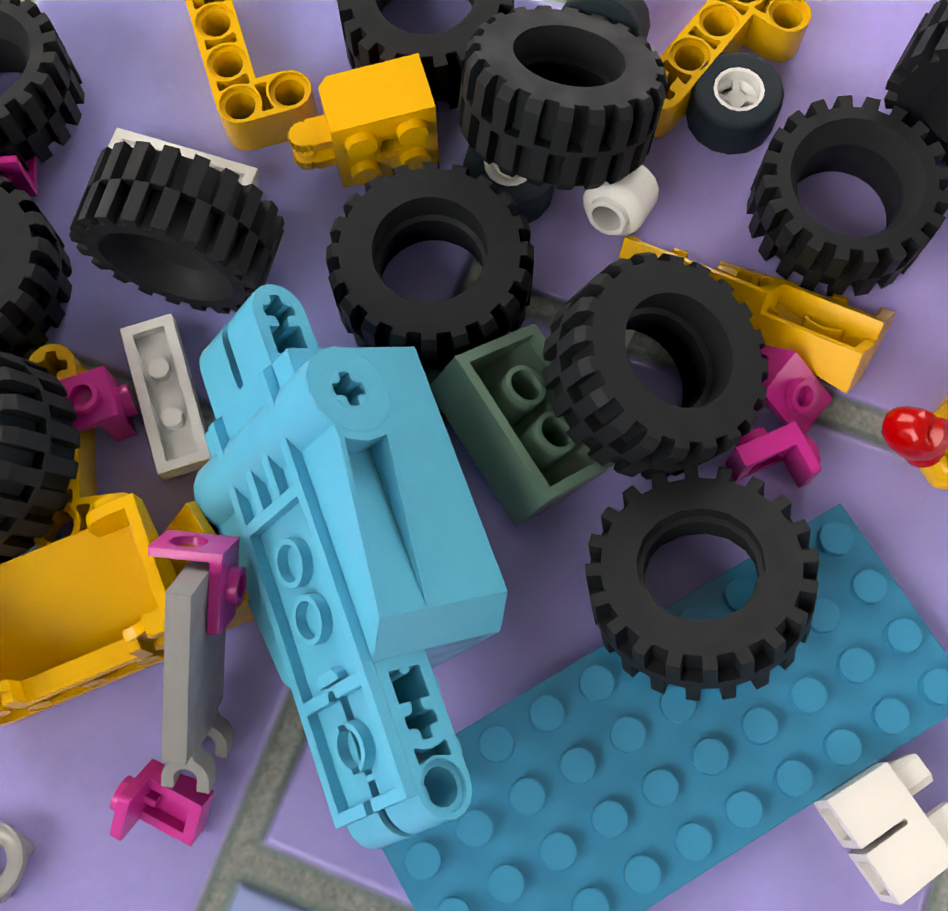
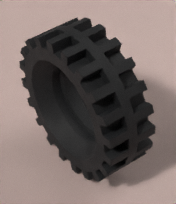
[585,466,819,701]

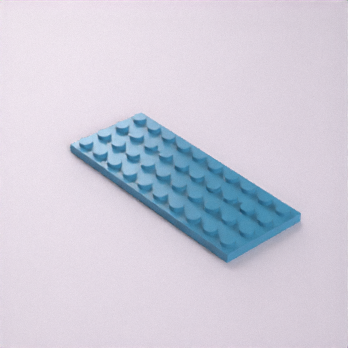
[382,503,948,911]

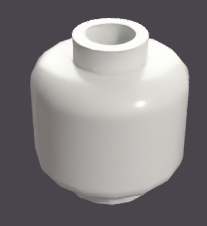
[583,165,659,236]

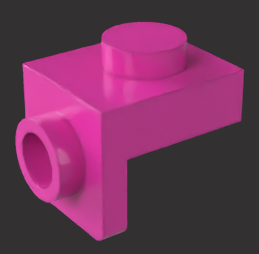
[60,365,139,442]
[725,421,822,488]
[109,758,215,846]

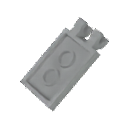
[161,561,234,794]

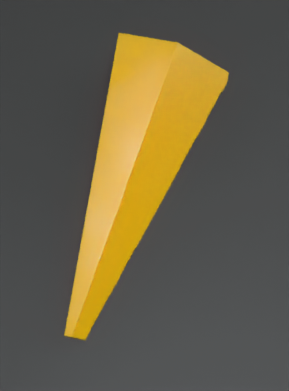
[619,235,896,394]

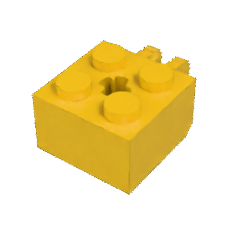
[287,53,440,188]

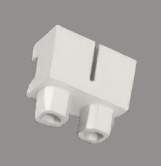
[813,753,948,905]

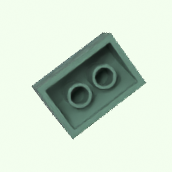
[430,323,615,527]

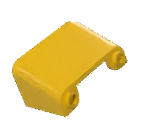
[0,492,177,727]

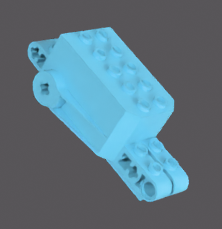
[193,284,508,849]

